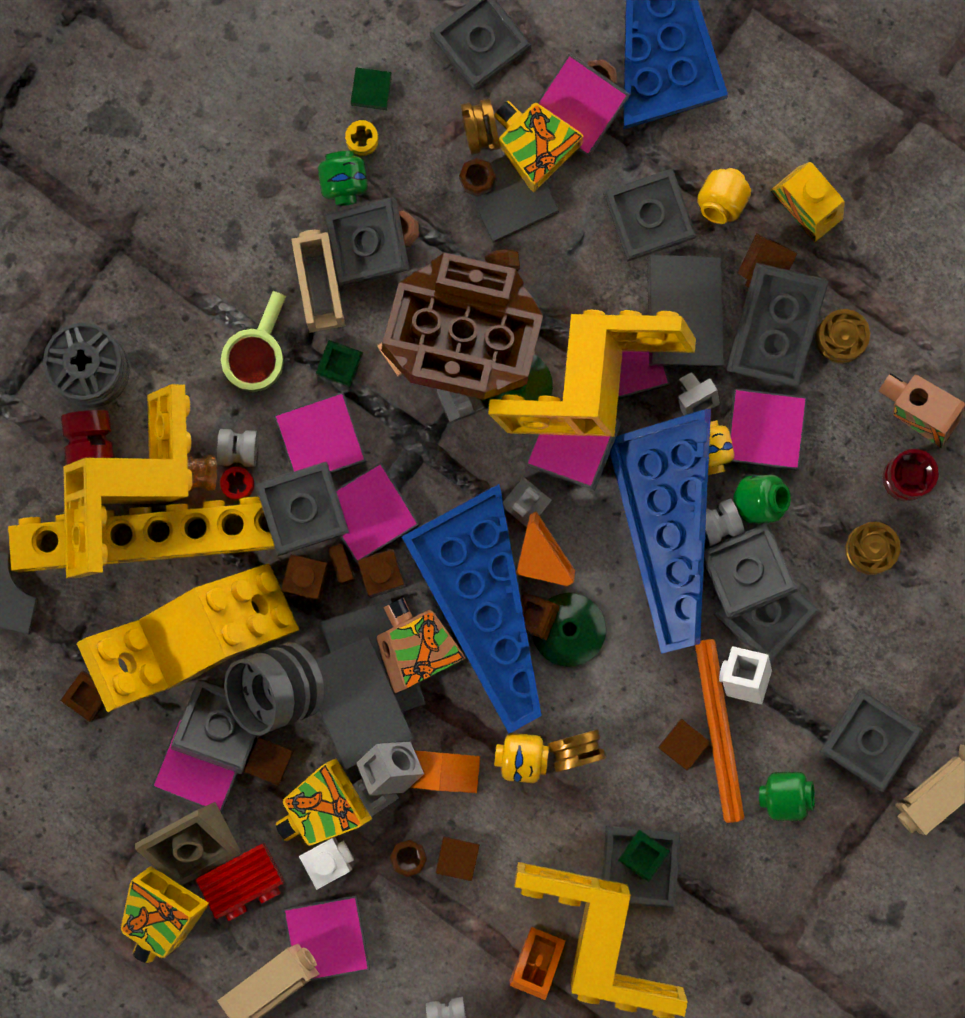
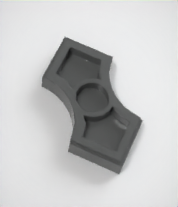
[0,552,38,634]

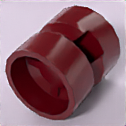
[61,410,114,465]
[882,449,939,502]

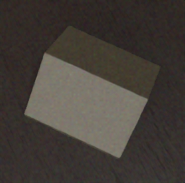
[135,802,240,885]

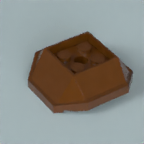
[381,253,543,399]

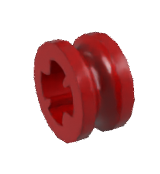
[220,467,254,501]

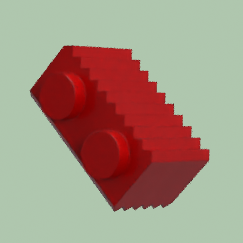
[195,842,285,921]

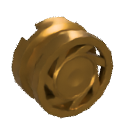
[461,99,500,155]
[815,309,871,364]
[845,522,901,575]
[548,729,606,772]

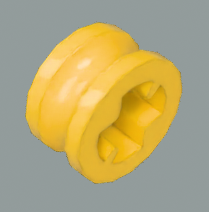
[345,120,378,156]

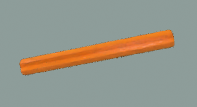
[695,639,744,823]

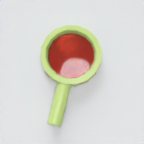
[221,291,286,392]

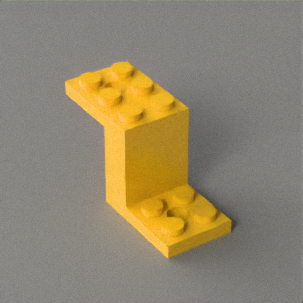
[488,310,696,437]
[63,384,192,578]
[77,563,299,712]
[515,862,688,1018]

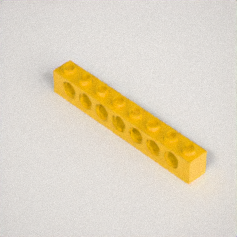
[8,497,275,573]

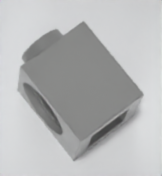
[356,741,424,796]

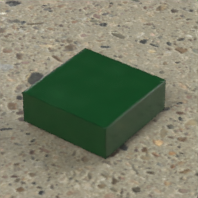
[350,67,392,111]
[316,340,363,388]
[618,829,670,882]

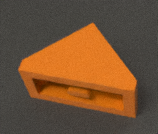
[516,511,576,586]
[409,750,480,793]
[509,927,566,1000]

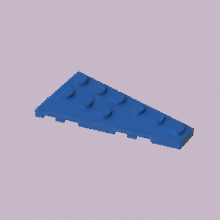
[623,0,728,130]
[610,409,711,654]
[402,484,542,734]

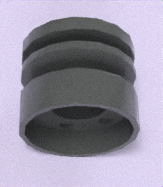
[43,323,130,408]
[224,642,324,736]

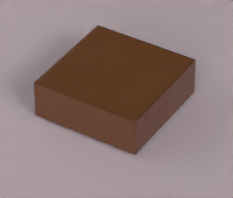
[328,544,355,585]
[521,592,560,640]
[60,670,104,722]
[657,719,710,771]
[244,737,294,786]
[436,836,480,881]

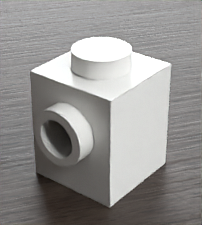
[719,646,772,704]
[299,837,354,890]

